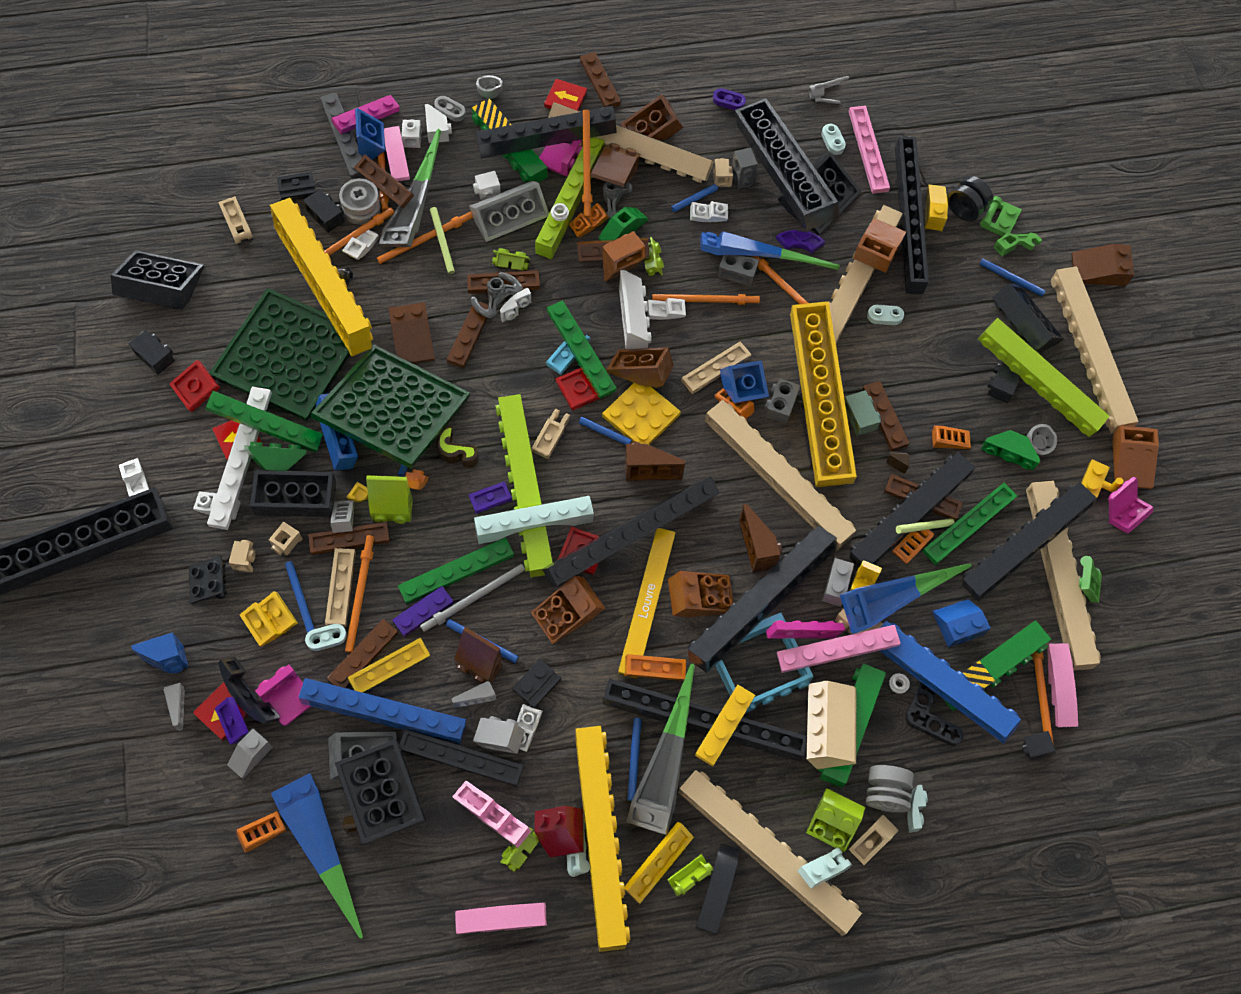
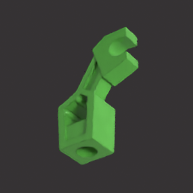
[994,232,1042,257]

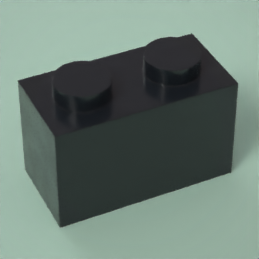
[303,189,345,233]
[128,330,175,375]
[987,361,1021,403]

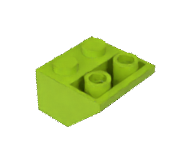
[806,788,865,852]

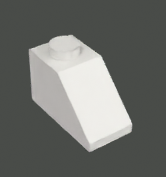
[425,104,452,143]

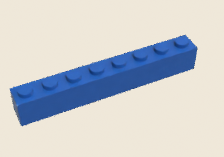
[880,621,1021,744]
[298,678,466,745]

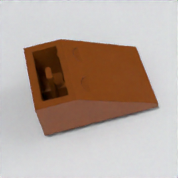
[853,218,906,273]
[602,231,645,282]
[1112,425,1159,489]
[668,571,734,617]
[531,576,605,644]

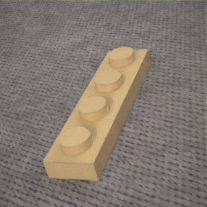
[681,342,751,394]
[325,548,356,627]

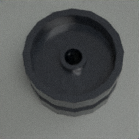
[947,176,993,222]

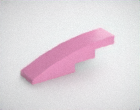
[384,126,410,181]
[1047,643,1078,727]
[453,781,531,848]
[455,903,547,934]

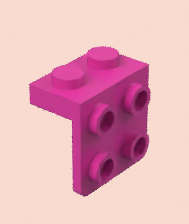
[539,140,583,177]
[1108,477,1153,534]
[255,665,311,726]

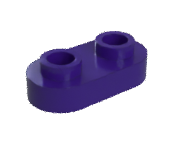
[713,88,746,110]

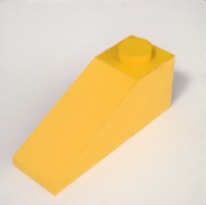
[925,184,948,231]

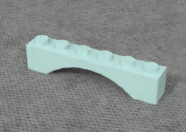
[474,496,594,544]

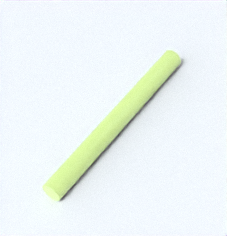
[430,207,455,274]
[896,519,955,534]

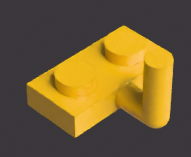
[1081,459,1124,497]

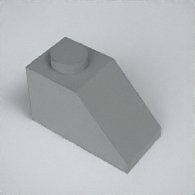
[227,729,273,779]

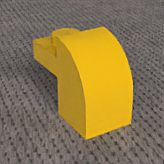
[848,560,882,592]

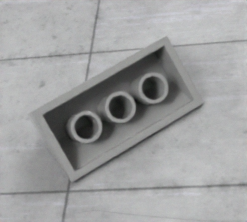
[469,181,549,242]

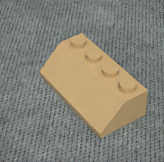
[807,681,856,769]

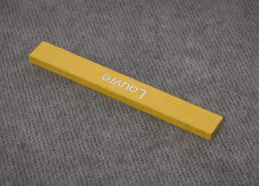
[618,528,676,679]

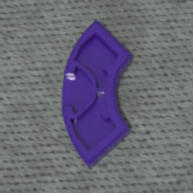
[776,230,825,254]

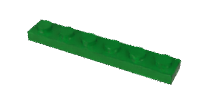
[547,300,617,399]
[205,391,323,453]
[922,483,1017,565]
[398,538,514,605]

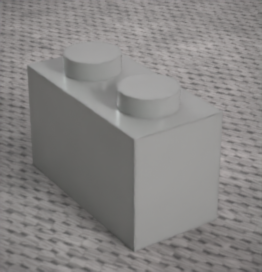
[822,558,854,607]
[473,716,525,754]

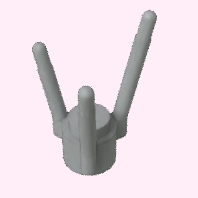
[809,76,849,104]

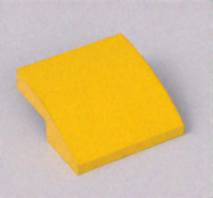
[240,591,298,647]

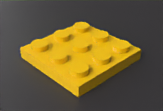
[602,383,681,445]

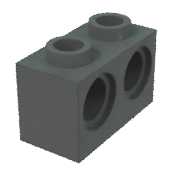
[732,148,758,189]
[717,255,759,287]
[764,378,800,424]

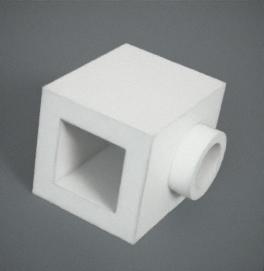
[401,119,422,148]
[473,171,500,200]

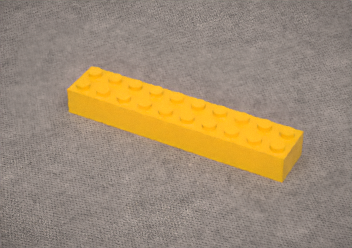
[270,198,373,356]
[790,301,857,487]
[576,726,630,952]

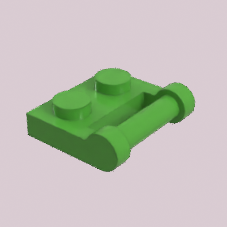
[980,196,1022,236]
[1079,556,1102,603]

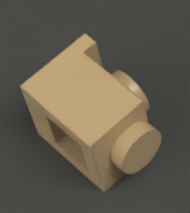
[713,158,733,187]
[269,522,302,555]
[229,540,255,572]

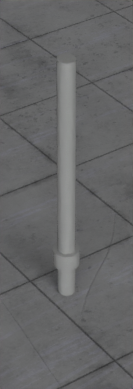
[420,564,525,632]

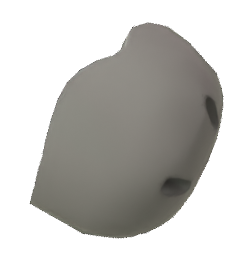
[476,76,503,99]
[1027,424,1057,455]

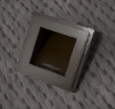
[886,452,909,473]
[342,815,358,833]

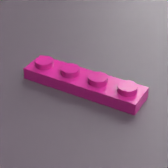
[332,95,400,134]
[766,620,845,639]

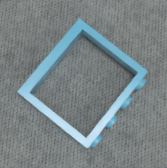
[715,613,813,713]

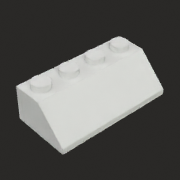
[619,270,651,349]

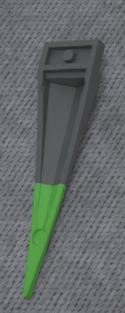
[379,128,441,247]
[627,664,695,835]

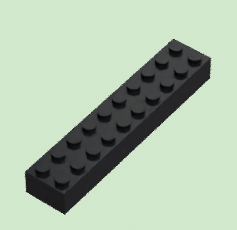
[735,98,839,231]
[0,487,173,595]

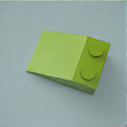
[366,476,413,524]

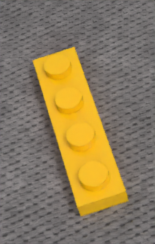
[348,638,430,693]
[695,684,755,766]
[624,822,694,904]

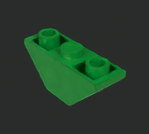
[598,207,648,241]
[981,430,1040,471]
[244,442,306,471]

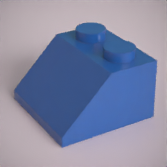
[355,108,386,160]
[720,360,769,403]
[932,599,990,648]
[131,632,189,674]

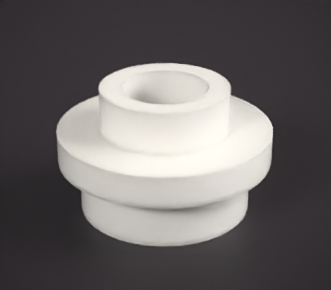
[551,203,569,221]
[889,673,910,694]

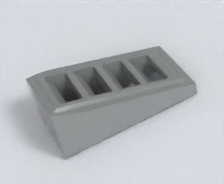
[331,500,354,533]
[452,681,496,708]
[164,683,185,731]

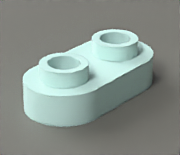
[821,124,846,155]
[867,305,904,325]
[305,624,347,651]

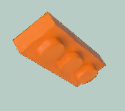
[625,654,686,681]

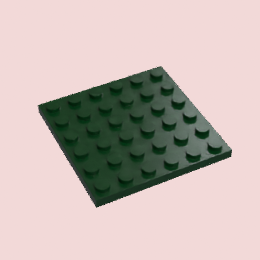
[209,288,350,421]
[311,345,470,469]

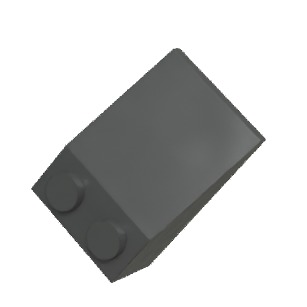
[328,732,397,780]

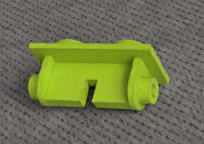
[644,237,664,276]
[492,248,530,271]
[500,828,539,872]
[667,854,713,896]

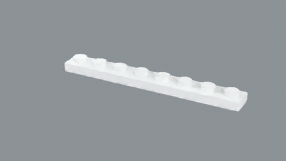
[207,387,272,530]

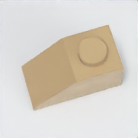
[849,815,898,865]

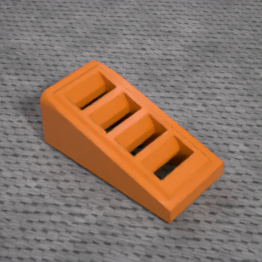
[715,388,754,419]
[932,426,971,449]
[892,522,934,565]
[237,811,286,853]

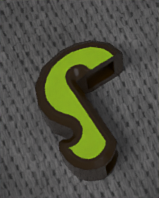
[437,426,479,467]

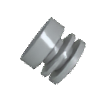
[866,765,914,812]

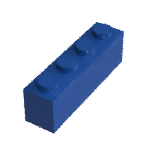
[315,394,358,471]

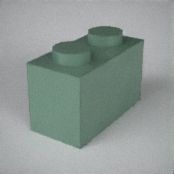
[844,390,881,436]

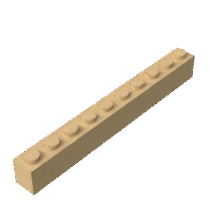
[548,102,714,183]
[829,205,903,343]
[1051,266,1139,434]
[705,400,856,551]
[1026,481,1100,671]
[678,770,862,936]

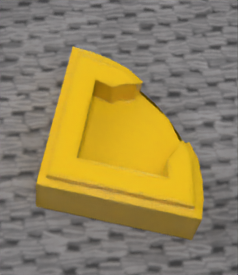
[347,482,368,502]

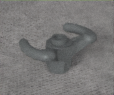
[591,181,633,220]
[470,272,523,318]

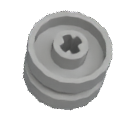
[339,178,381,225]

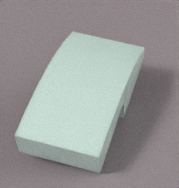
[908,785,928,832]

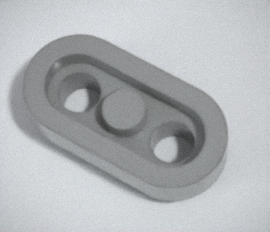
[434,96,466,122]

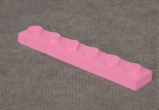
[849,106,890,194]
[777,625,901,673]

